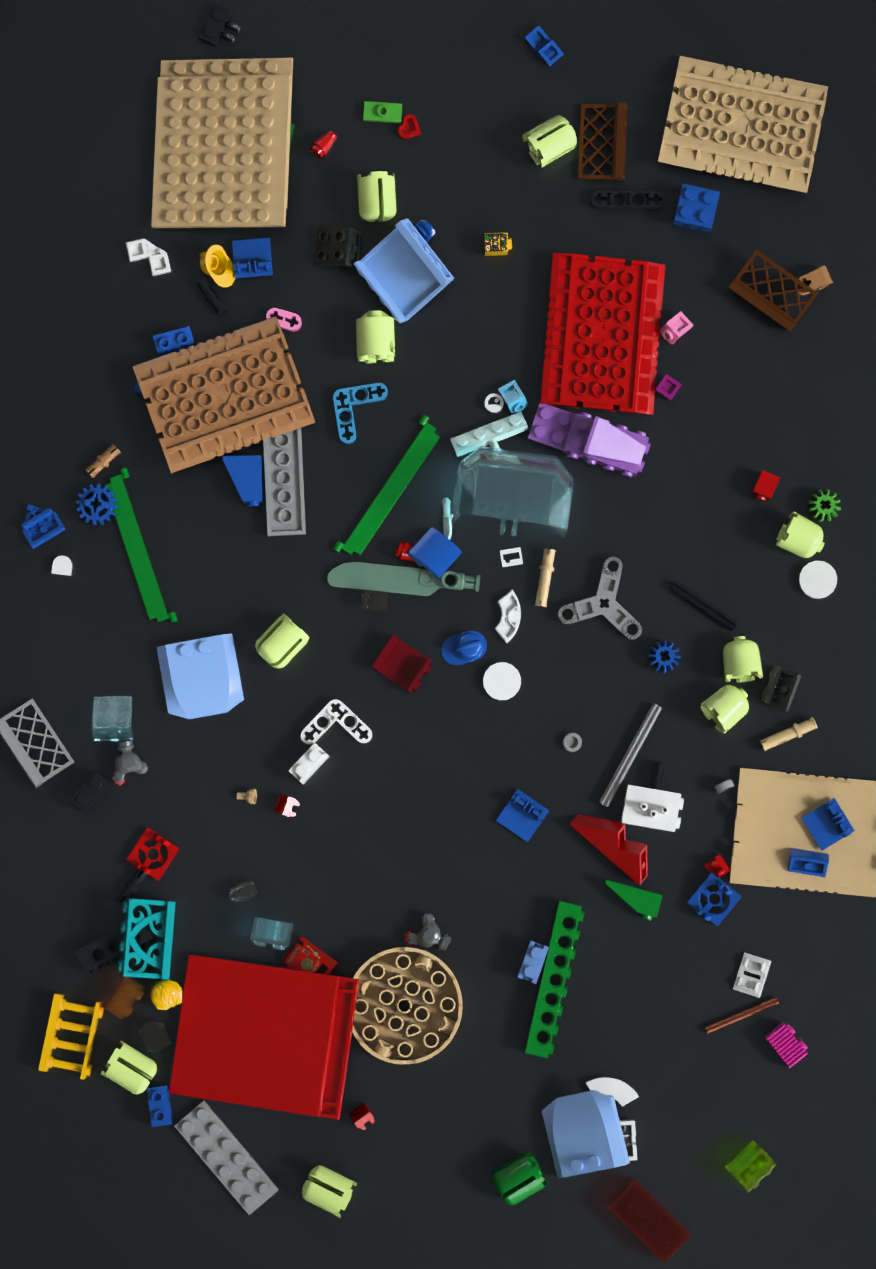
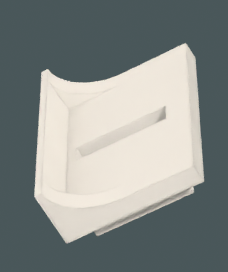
[733,952,771,998]

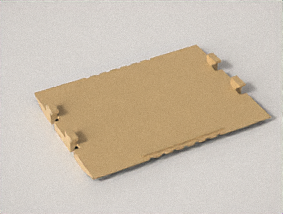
[658,56,828,193]
[730,768,876,897]

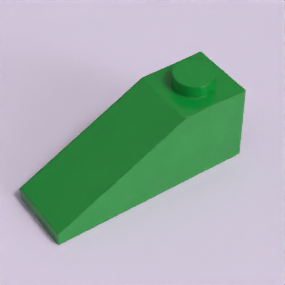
[605,880,663,920]

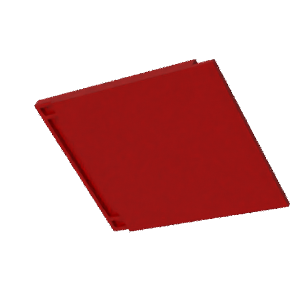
[169,954,360,1120]

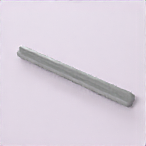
[599,704,662,807]

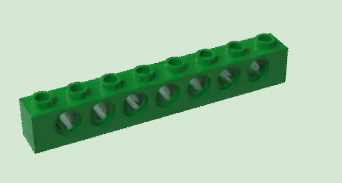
[525,901,585,1058]

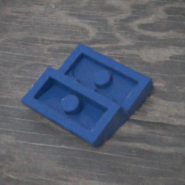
[407,527,462,579]

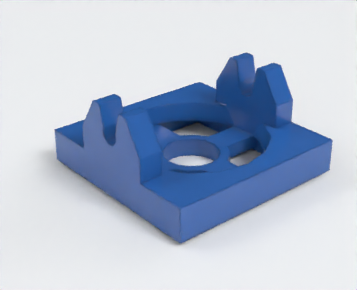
[687,872,742,927]

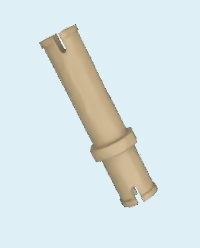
[535,549,556,607]
[760,717,818,751]

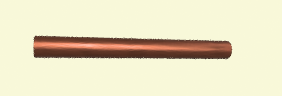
[705,997,779,1034]

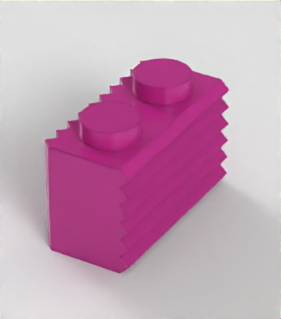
[764,1023,808,1068]

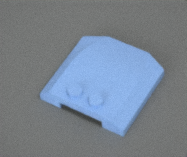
[156,633,244,719]
[542,1090,630,1178]

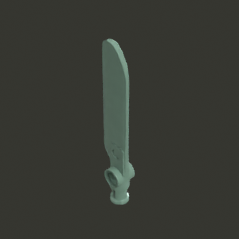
[328,562,480,596]

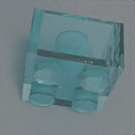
[250,916,294,950]

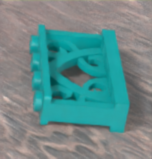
[117,898,176,980]

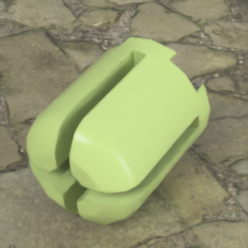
[522,115,577,168]
[357,171,397,222]
[255,613,309,669]
[101,1041,157,1094]
[302,1165,357,1218]

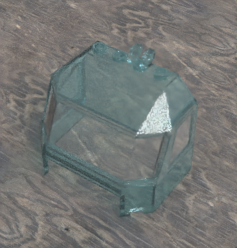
[451,446,573,537]

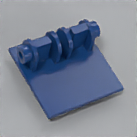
[232,238,273,279]
[153,326,195,357]
[496,789,549,842]
[802,798,855,851]

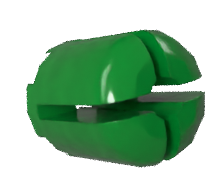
[493,1151,549,1205]

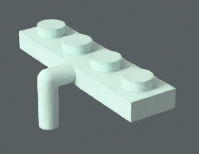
[450,412,529,462]

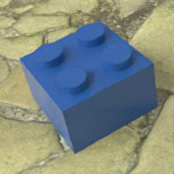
[673,184,720,233]

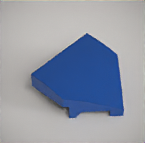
[21,504,66,549]

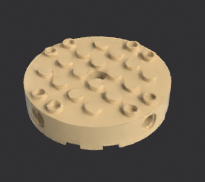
[352,947,463,1065]

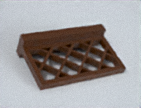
[578,102,628,181]
[729,249,818,332]

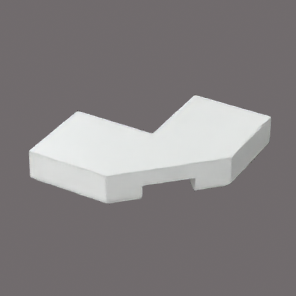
[126,239,171,276]

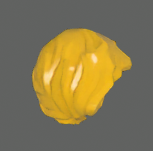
[150,979,183,1010]

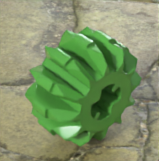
[808,489,841,522]

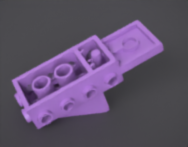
[528,403,651,477]

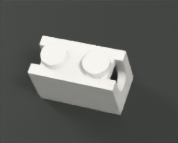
[289,743,330,785]

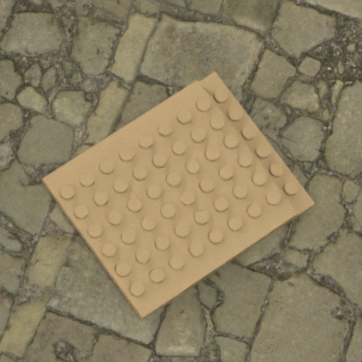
[151,58,293,228]

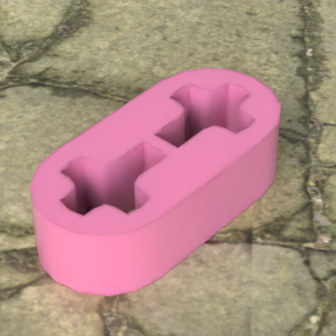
[266,308,302,332]

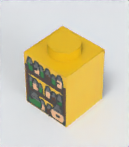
[485,233,512,256]

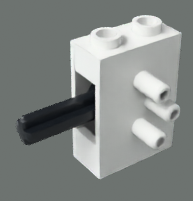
[621,762,684,832]

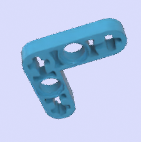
[333,383,388,444]

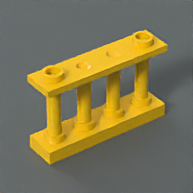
[38,993,104,1080]

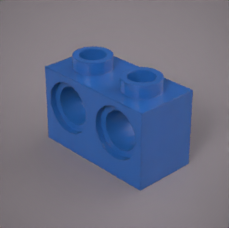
[147,1084,173,1127]

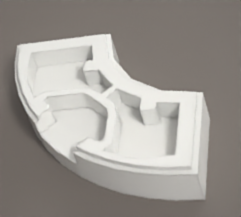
[495,590,521,643]
[586,1077,639,1107]

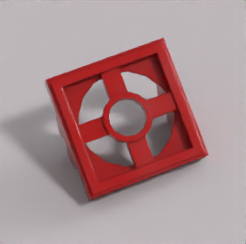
[126,827,180,881]

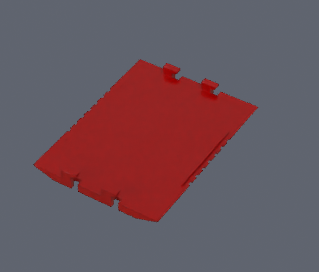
[540,253,665,415]

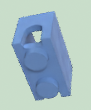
[517,940,549,984]

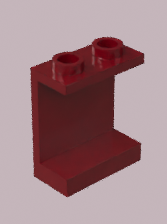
[372,635,433,693]

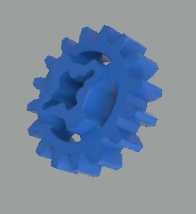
[76,484,118,526]

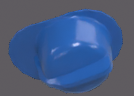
[441,630,487,666]

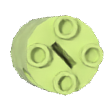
[356,311,395,364]

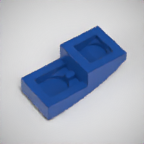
[524,25,564,67]

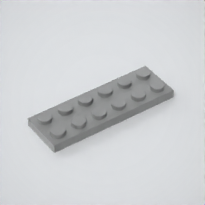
[263,428,306,537]
[175,1100,279,1215]

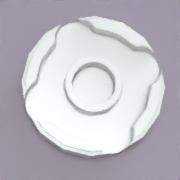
[799,560,837,599]
[483,662,521,700]

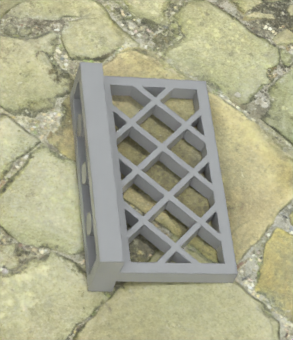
[0,699,74,789]

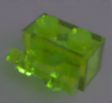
[725,1141,776,1193]

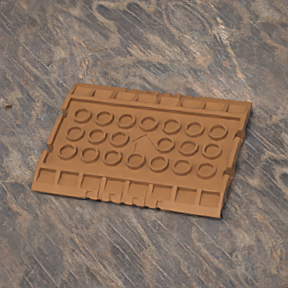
[132,317,315,473]

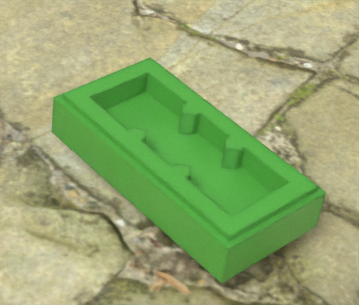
[363,101,402,124]

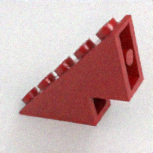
[570,814,648,885]

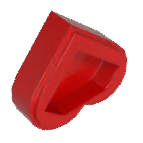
[398,114,421,139]

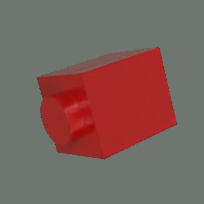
[752,470,780,502]

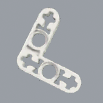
[301,699,372,745]

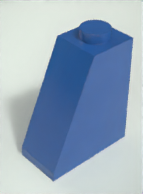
[223,455,263,507]

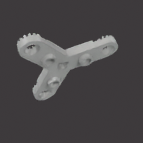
[558,557,642,640]

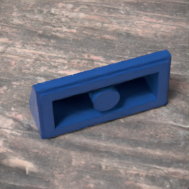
[787,848,829,877]

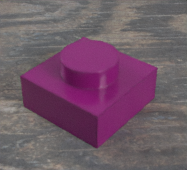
[655,374,682,401]

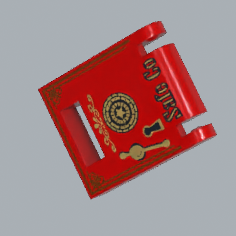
[278,935,339,975]

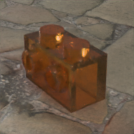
[105,977,145,1019]

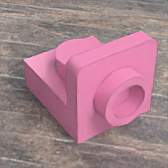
[660,312,693,345]

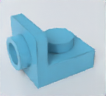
[498,380,528,414]

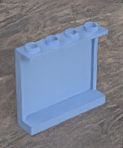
[354,219,455,323]

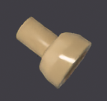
[237,789,257,804]

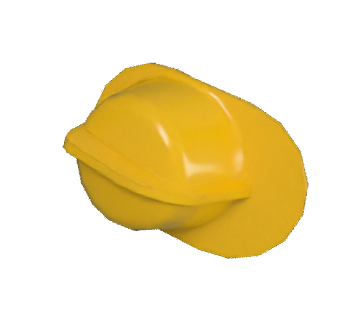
[200,245,235,288]

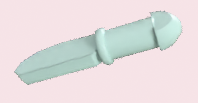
[442,497,452,540]

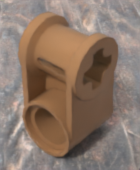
[794,266,833,296]

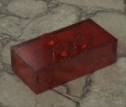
[608,1179,692,1264]

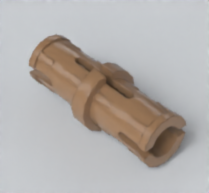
[85,443,121,478]

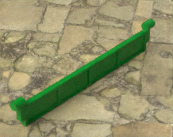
[333,414,440,555]
[105,468,178,623]

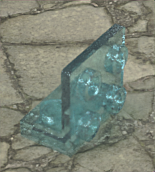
[92,696,133,741]

